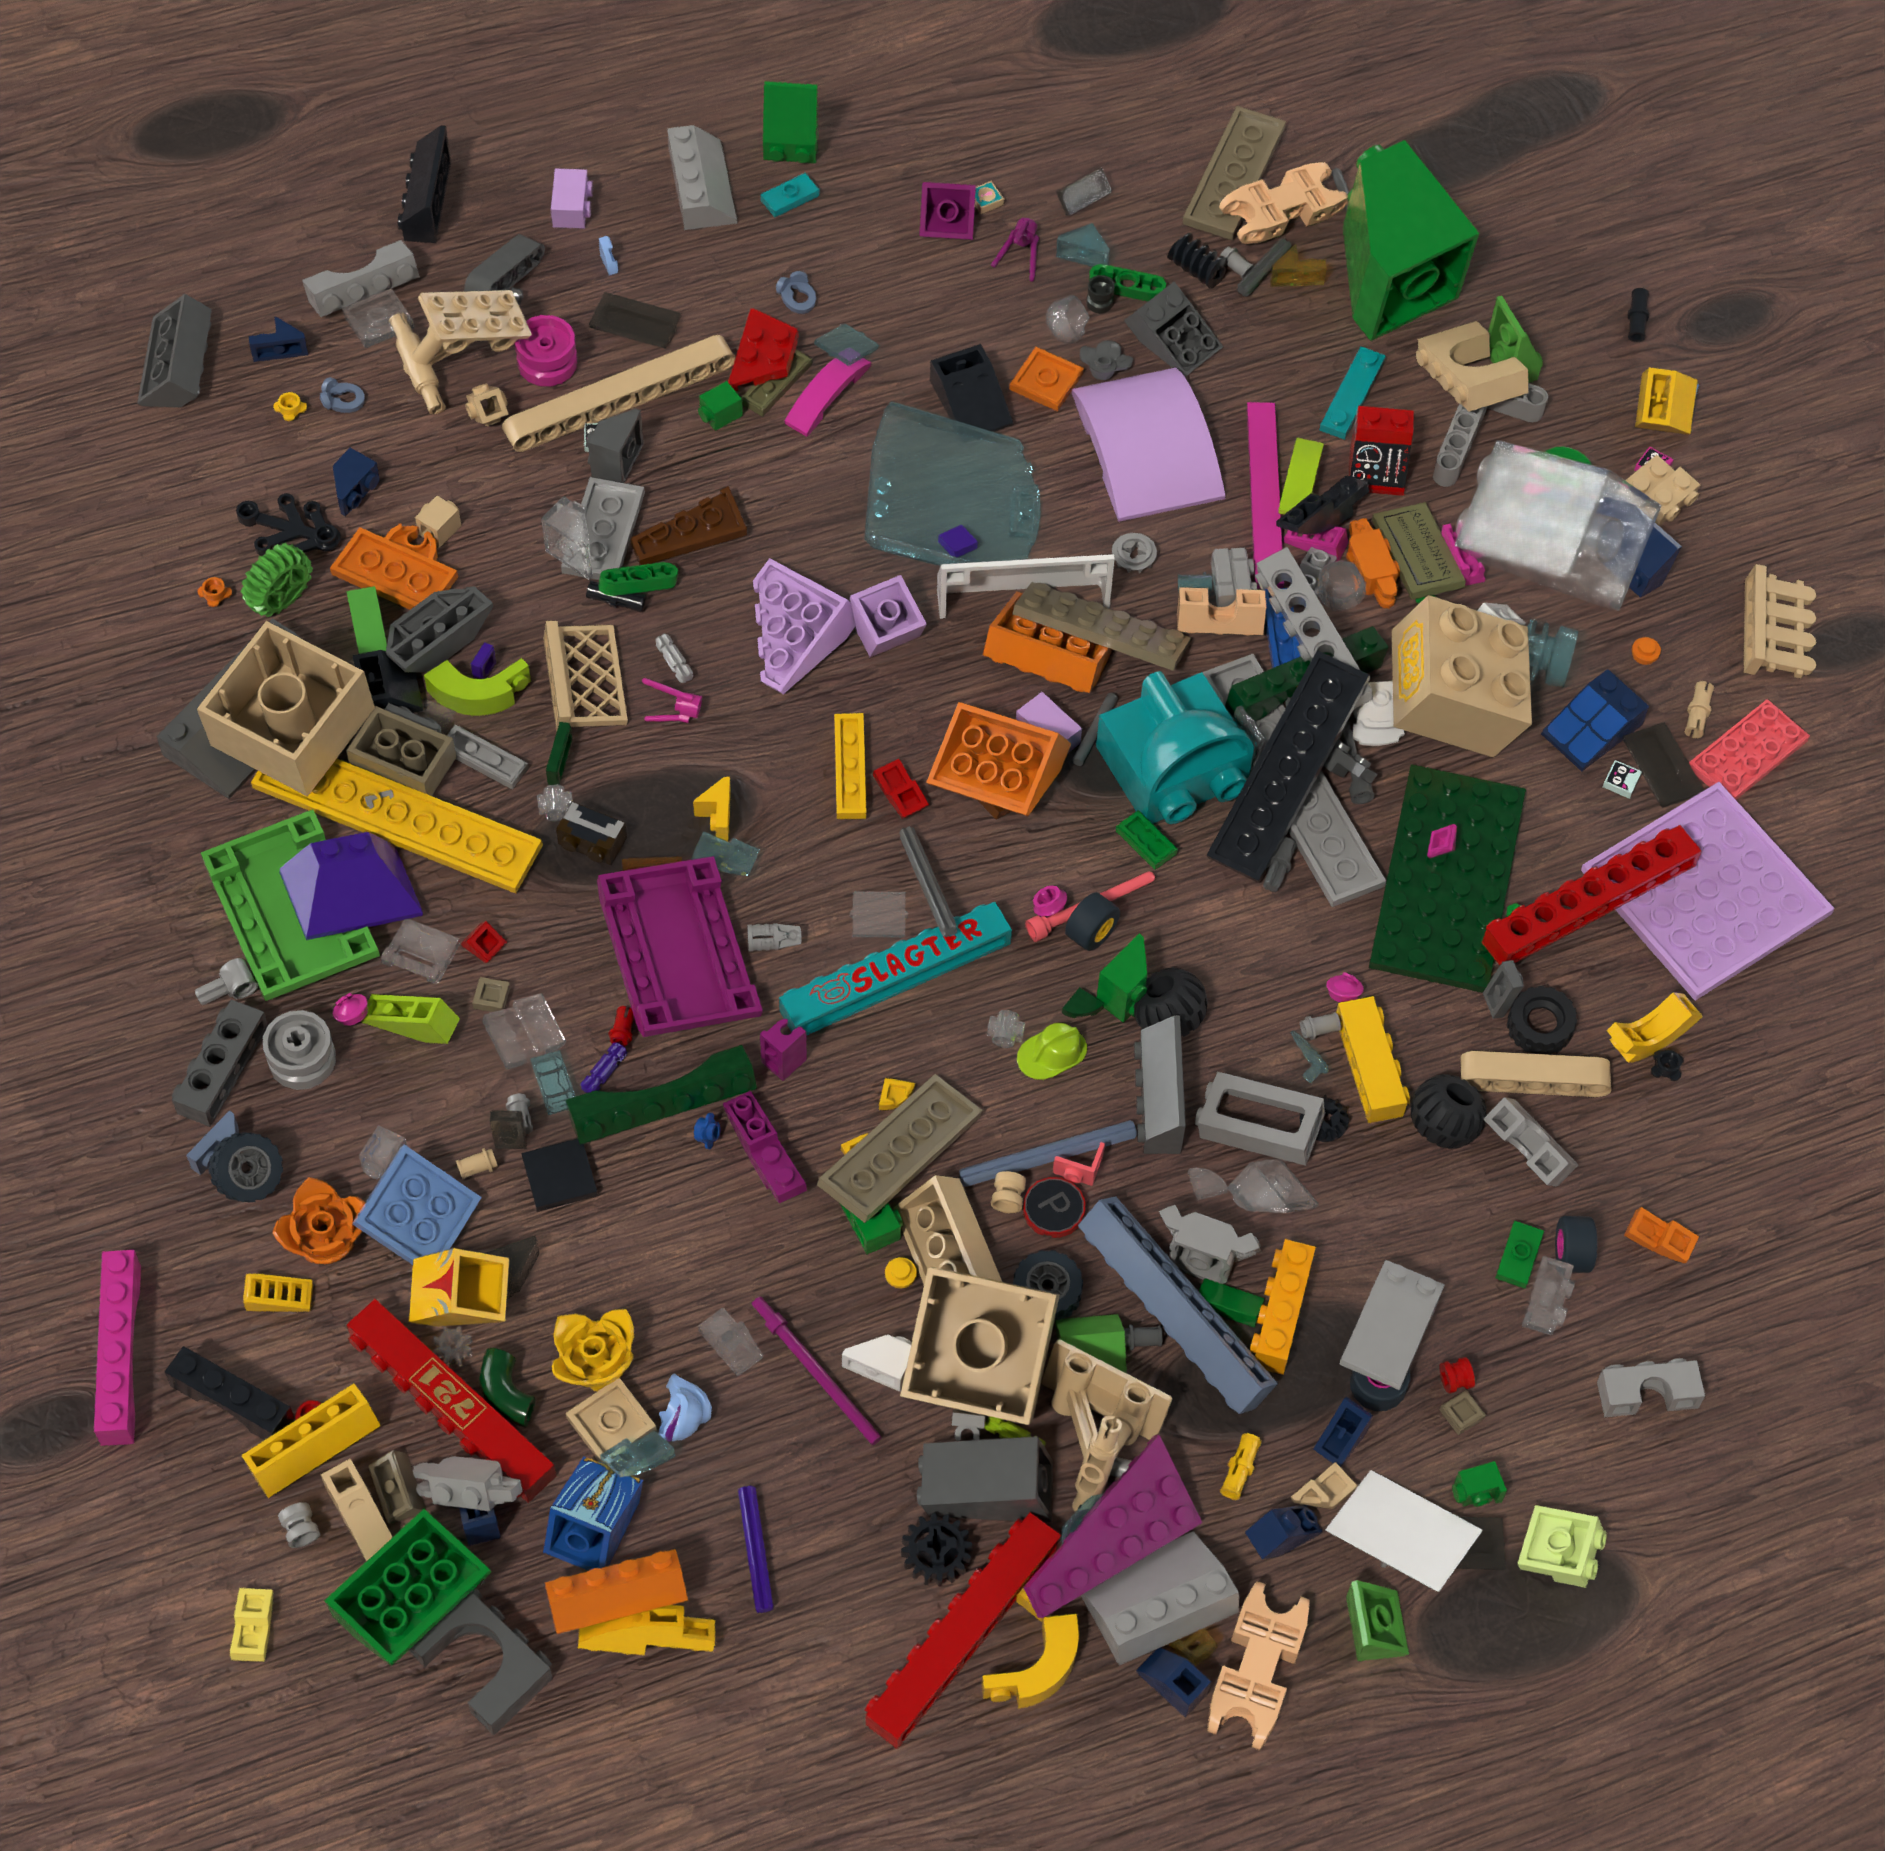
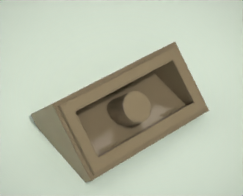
[368,1450,426,1524]

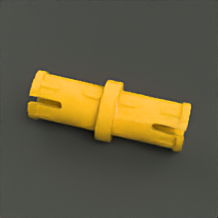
[1220,1433,1262,1500]

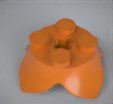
[273,1177,366,1264]

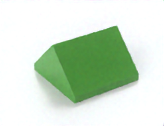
[1055,1314,1127,1374]
[1346,1580,1409,1661]

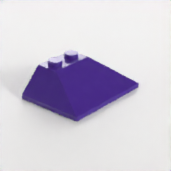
[279,832,423,940]

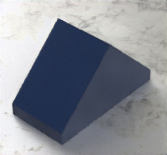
[1313,1397,1373,1467]
[459,1507,501,1546]

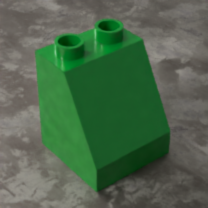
[1343,140,1479,341]

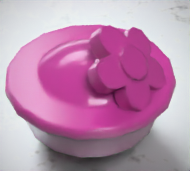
[1033,885,1068,917]
[1326,972,1364,1003]
[332,993,368,1026]

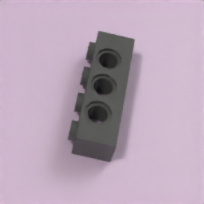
[172,999,268,1127]

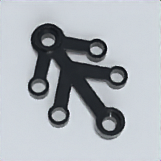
[236,493,341,556]

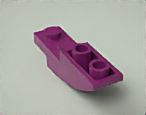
[723,1091,807,1204]

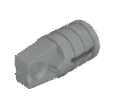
[747,923,801,952]

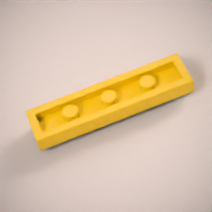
[834,713,866,819]

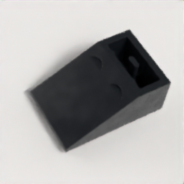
[930,344,1013,442]

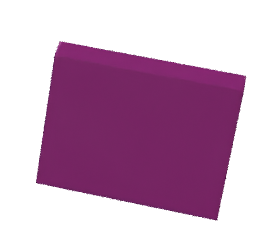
[919,182,976,240]

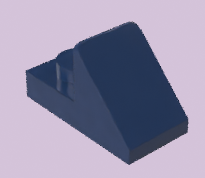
[249,317,308,362]

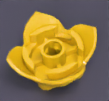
[552,1309,634,1392]

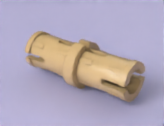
[1684,681,1714,738]

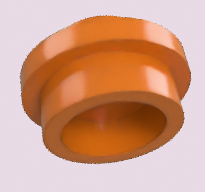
[1632,637,1661,665]

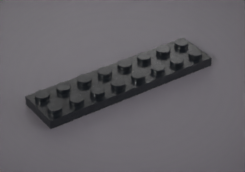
[1207,650,1370,883]

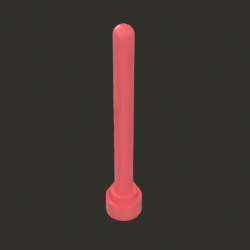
[1025,871,1155,942]

